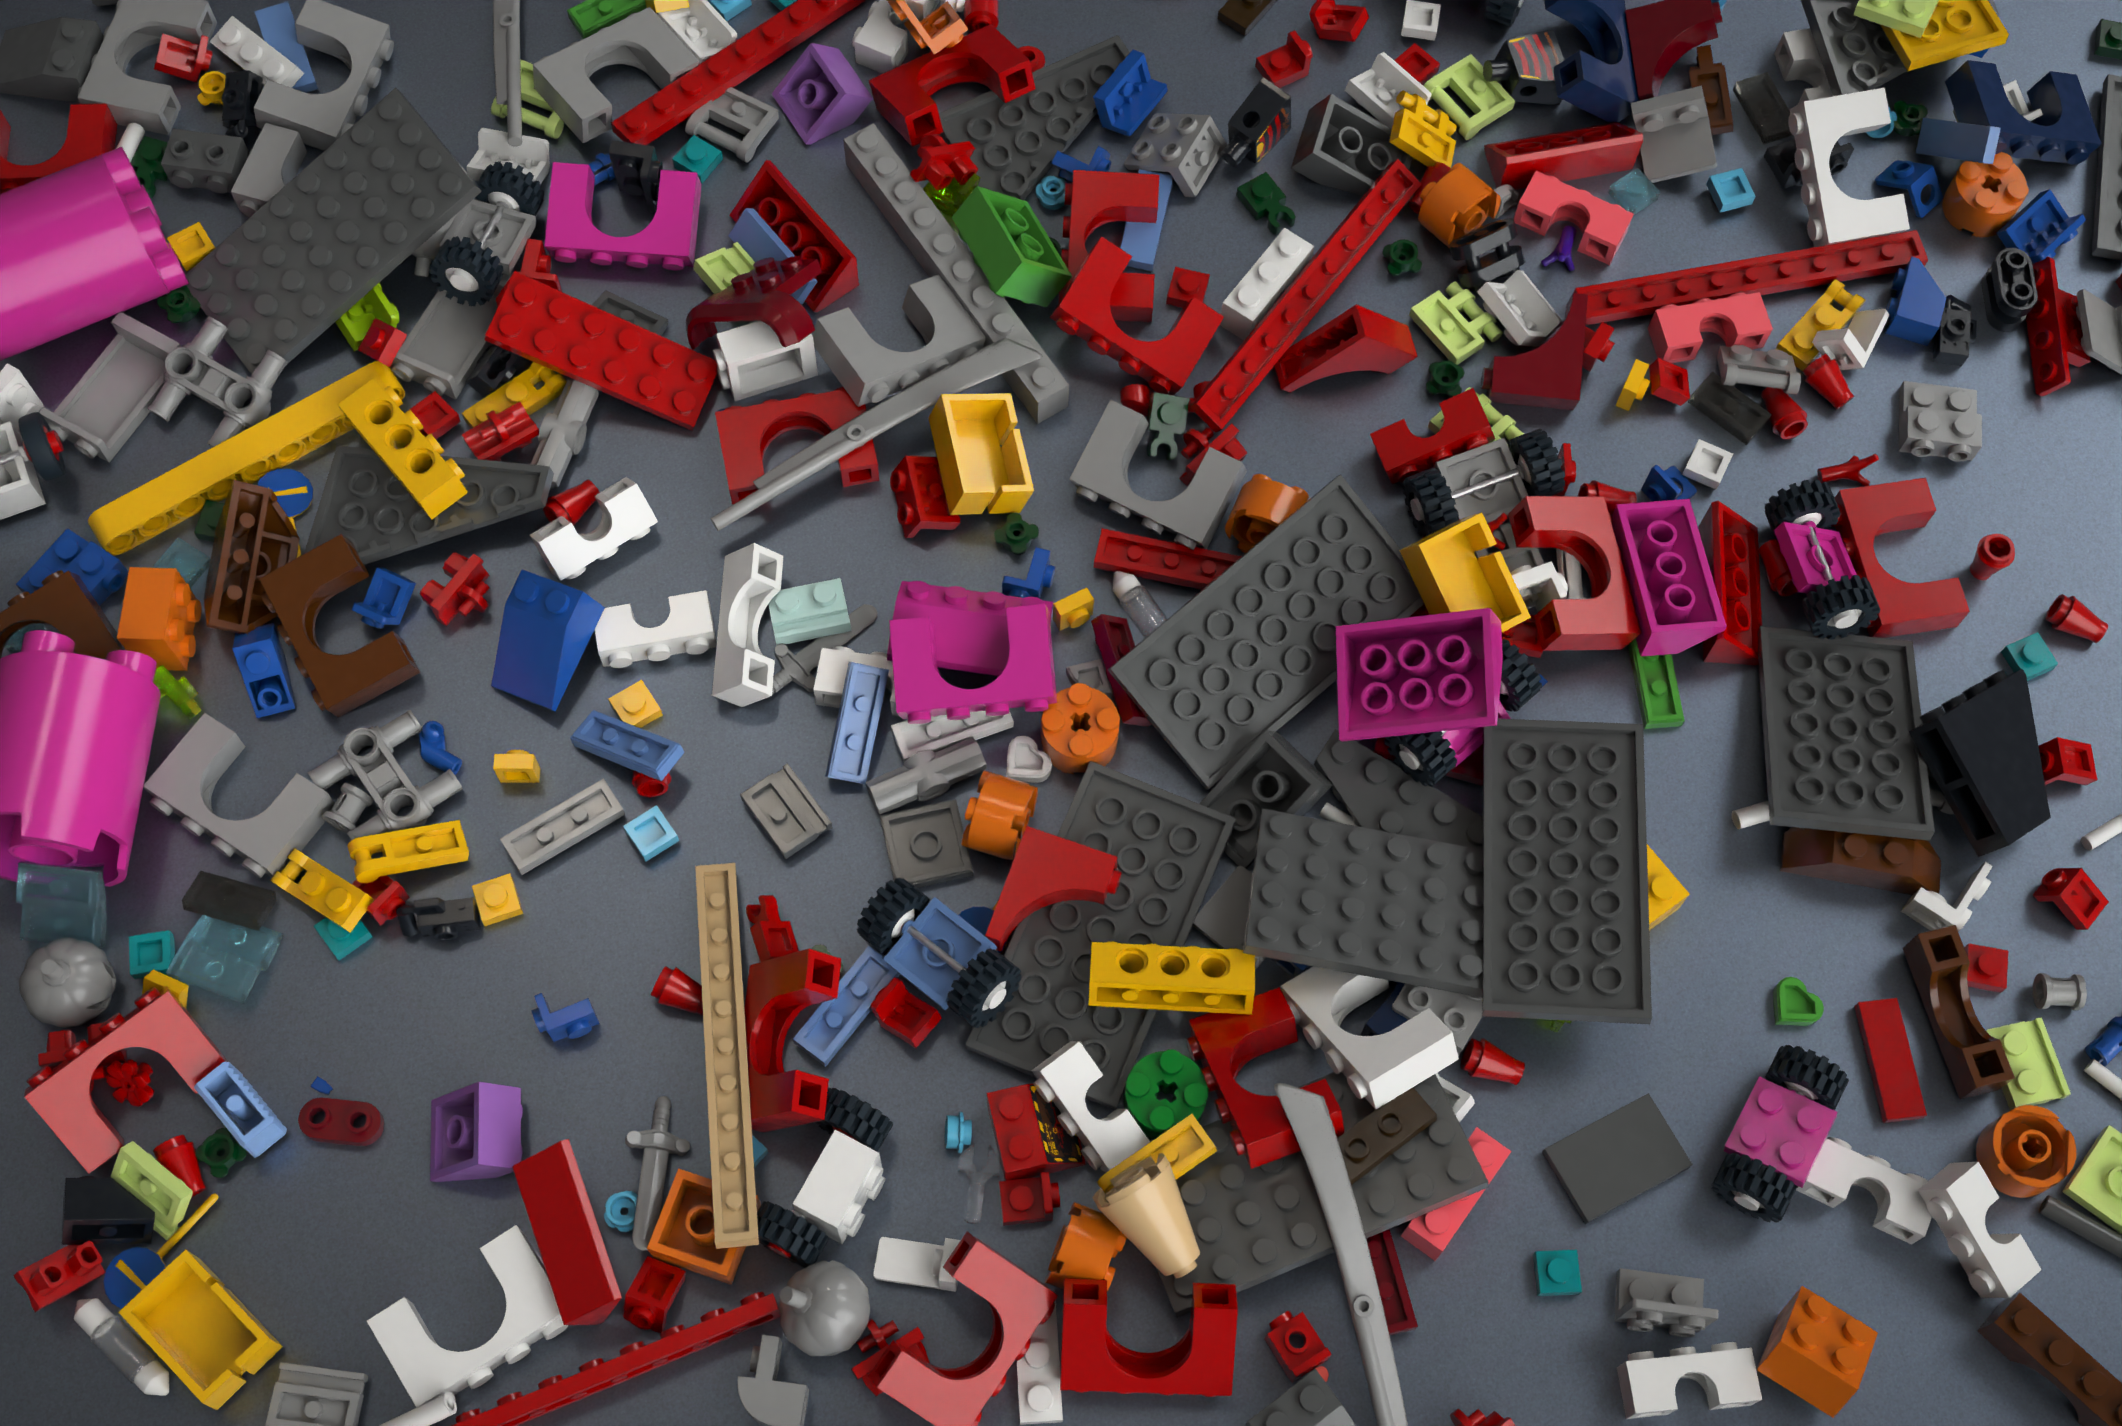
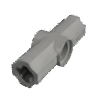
[530,379,599,490]
[866,737,987,815]

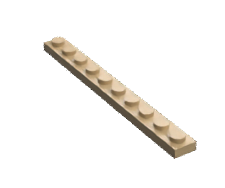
[695,863,759,1249]

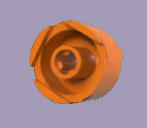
[1942,152,2029,238]
[1418,163,1501,248]
[1225,474,1309,553]
[1041,683,1120,774]
[961,770,1038,861]
[1976,1105,2077,1198]
[1045,1202,1127,1292]

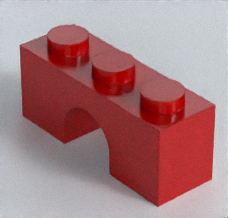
[1370,388,1495,485]

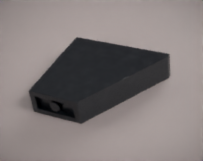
[1909,669,2051,857]

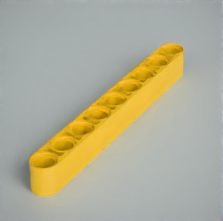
[88,361,405,556]

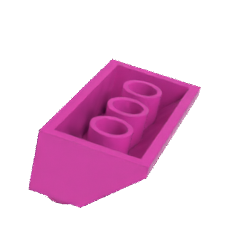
[1612,499,1727,657]
[887,581,1053,676]

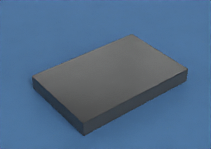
[1542,1093,1693,1224]

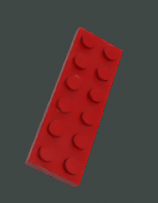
[484,271,718,431]

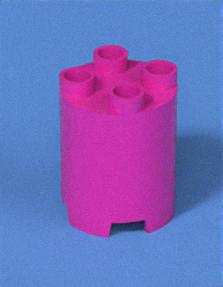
[0,147,189,361]
[0,630,161,889]

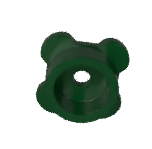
[1893,101,1928,137]
[1382,239,1422,276]
[157,285,201,323]
[1426,361,1465,398]
[994,513,1039,555]
[196,1128,247,1178]

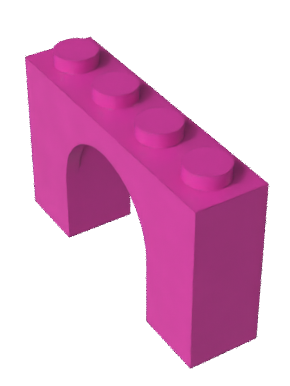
[544,162,702,271]
[889,603,1057,724]

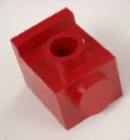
[1264,1310,1332,1383]

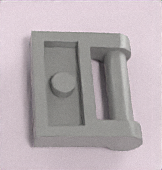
[685,87,779,162]
[1717,345,1801,395]

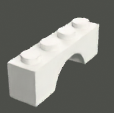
[712,543,783,707]

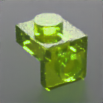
[923,174,981,217]
[153,665,202,720]

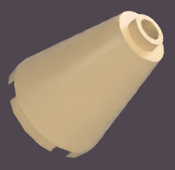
[1092,1153,1200,1278]

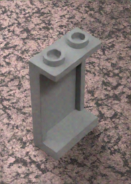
[391,273,511,399]
[39,312,182,463]

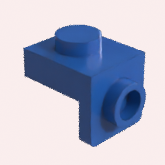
[1051,146,1111,183]
[1002,547,1056,599]
[351,567,416,629]
[531,993,600,1042]

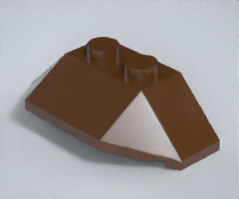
[203,480,300,634]
[1780,827,1941,895]

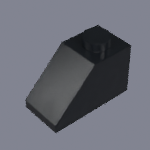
[62,1176,155,1245]

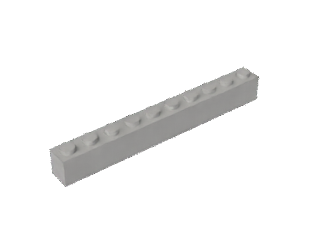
[843,123,1069,424]

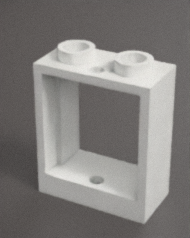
[713,321,818,401]

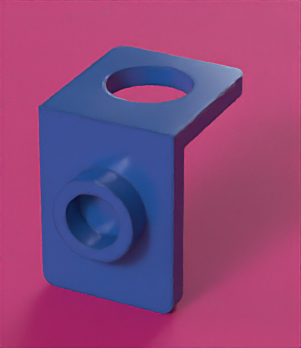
[1875,160,1943,218]
[1641,465,1697,502]

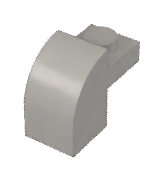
[738,1335,809,1426]

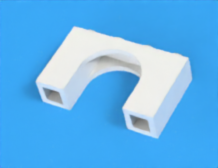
[1788,88,1910,247]
[1281,966,1459,1110]
[367,1225,568,1408]

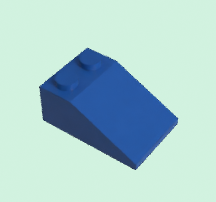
[491,569,605,712]

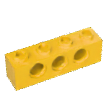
[337,378,468,520]
[1088,941,1255,1015]

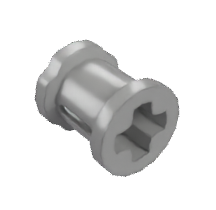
[322,783,374,833]
[2033,973,2087,1010]

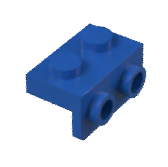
[1093,49,1168,136]
[1996,189,2086,263]

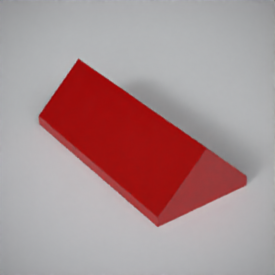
[1484,122,1643,190]
[730,160,859,312]
[1699,500,1762,665]
[512,1139,622,1325]

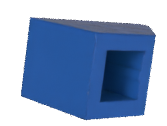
[1885,257,1947,346]
[232,623,296,718]

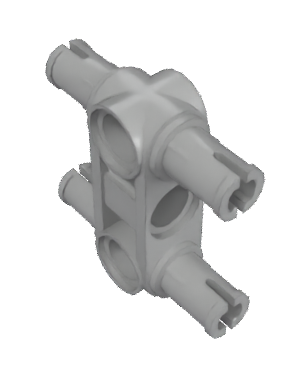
[148,316,288,447]
[307,710,463,840]

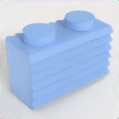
[194,1062,287,1158]

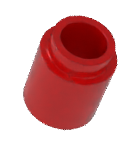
[964,0,999,32]

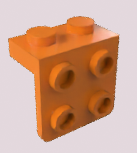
[887,0,968,55]

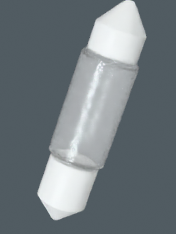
[1113,571,1168,638]
[74,1298,169,1396]

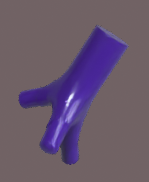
[1541,226,1577,272]

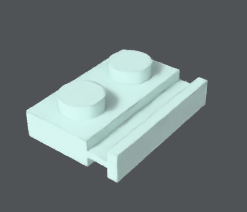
[768,578,852,645]

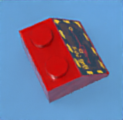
[987,1084,1086,1181]

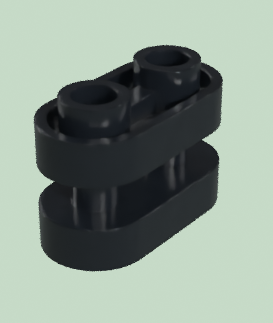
[1449,219,1525,291]
[1981,248,2038,332]

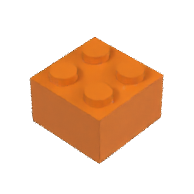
[117,567,202,671]
[647,1168,761,1285]
[1757,1286,1878,1418]

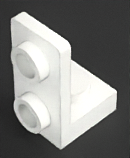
[1812,309,1889,370]
[1901,862,1993,931]
[874,1237,961,1292]

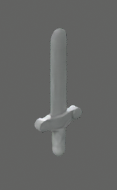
[768,604,878,698]
[625,1096,690,1251]

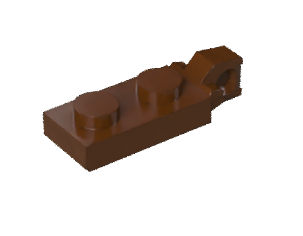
[1689,45,1733,135]

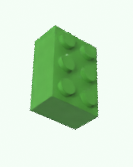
[952,186,1073,307]

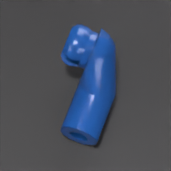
[419,721,462,775]

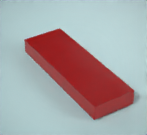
[1854,998,1927,1123]

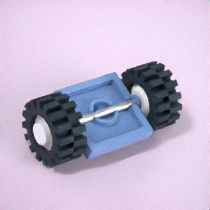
[857,878,1022,1028]

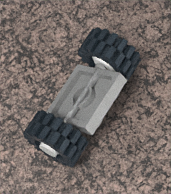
[429,162,544,306]
[1403,429,1565,538]

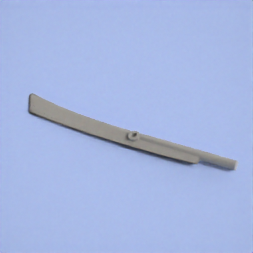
[493,0,522,147]
[710,338,1043,531]
[1274,1083,1408,1426]

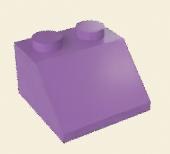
[772,43,873,145]
[430,1082,523,1182]

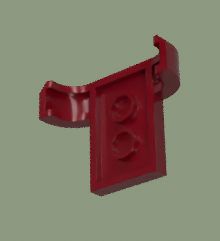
[686,256,822,350]

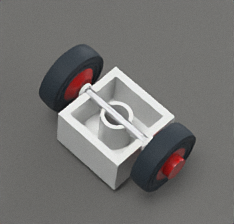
[0,412,66,520]

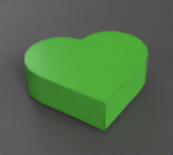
[1773,977,1824,1026]

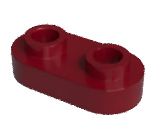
[298,1097,384,1146]

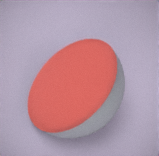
[1315,1366,1329,1382]

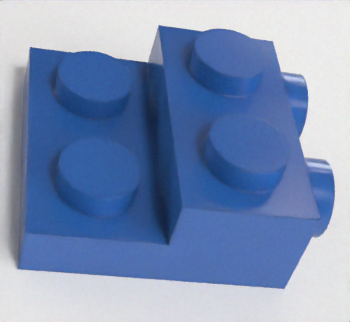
[16,528,128,606]

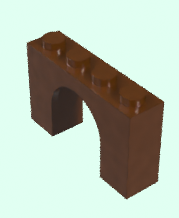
[259,534,420,718]
[0,570,125,660]

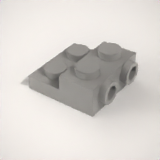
[1899,381,1982,462]

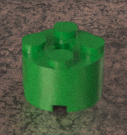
[1124,1049,1208,1140]

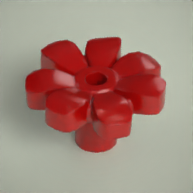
[106,1059,154,1107]

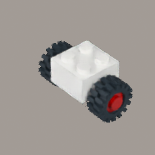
[757,1087,893,1268]

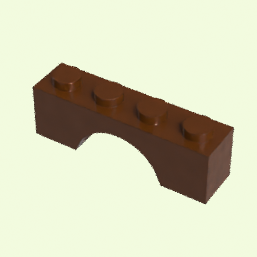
[1902,925,2015,1100]
[1977,1292,2122,1426]

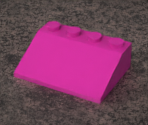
[1336,608,1503,742]

